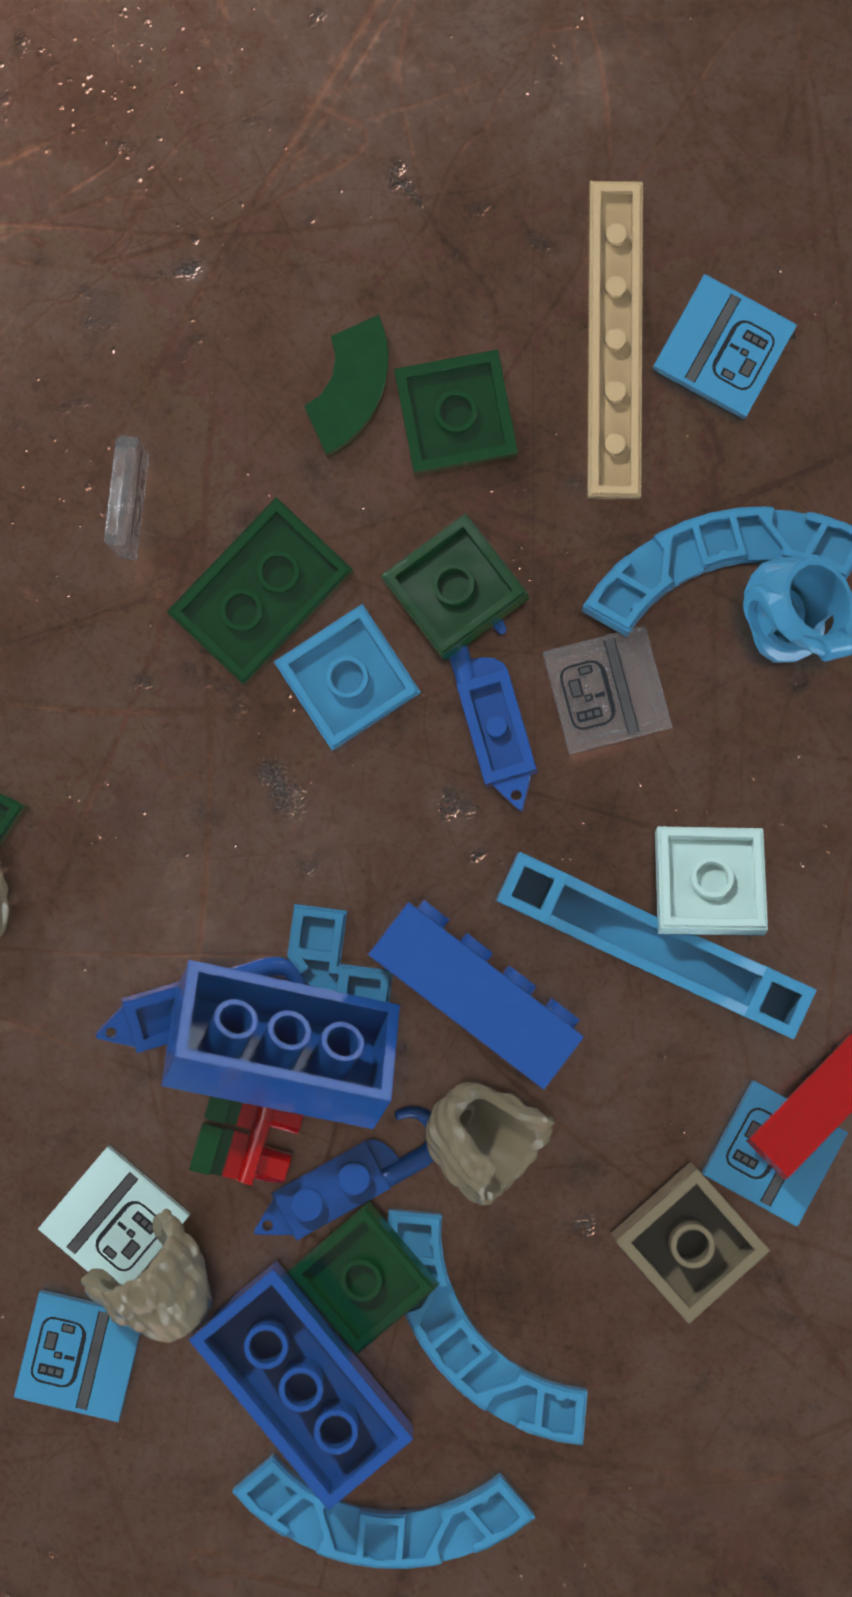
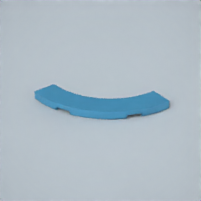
[581,506,852,637]
[388,1208,588,1446]
[232,1453,535,1569]

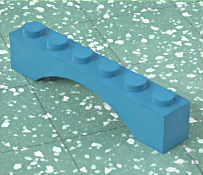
[495,852,817,1039]

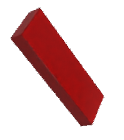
[746,1032,852,1180]

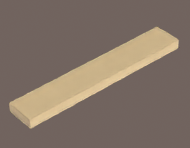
[587,181,643,500]

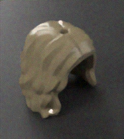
[426,1082,554,1206]
[81,1209,213,1342]

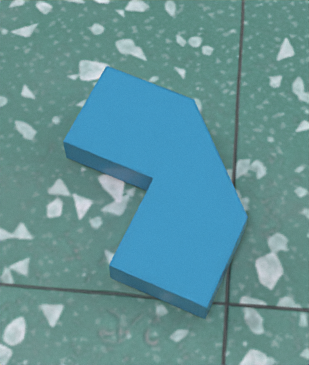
[287,904,393,1003]

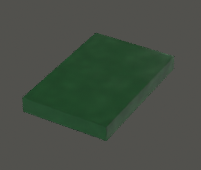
[167,497,354,686]

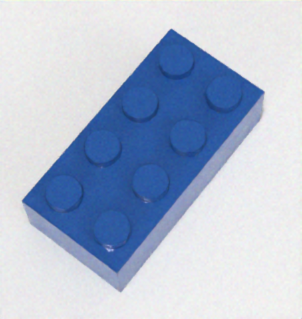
[368,900,584,1089]
[161,960,400,1129]
[189,1260,413,1510]

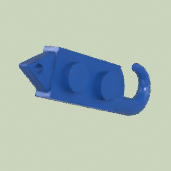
[449,619,538,812]
[95,957,306,1053]
[254,1106,434,1240]

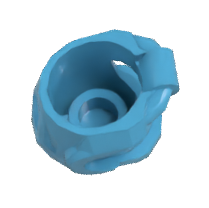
[743,557,852,663]

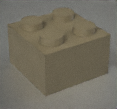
[611,1162,770,1324]

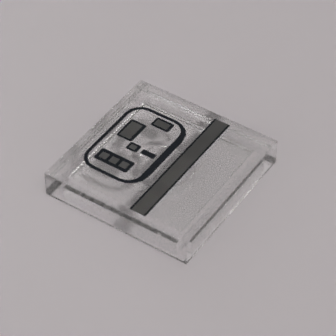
[104,435,150,560]
[542,625,673,755]

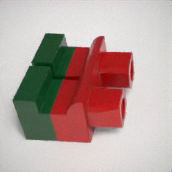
[189,1096,304,1186]

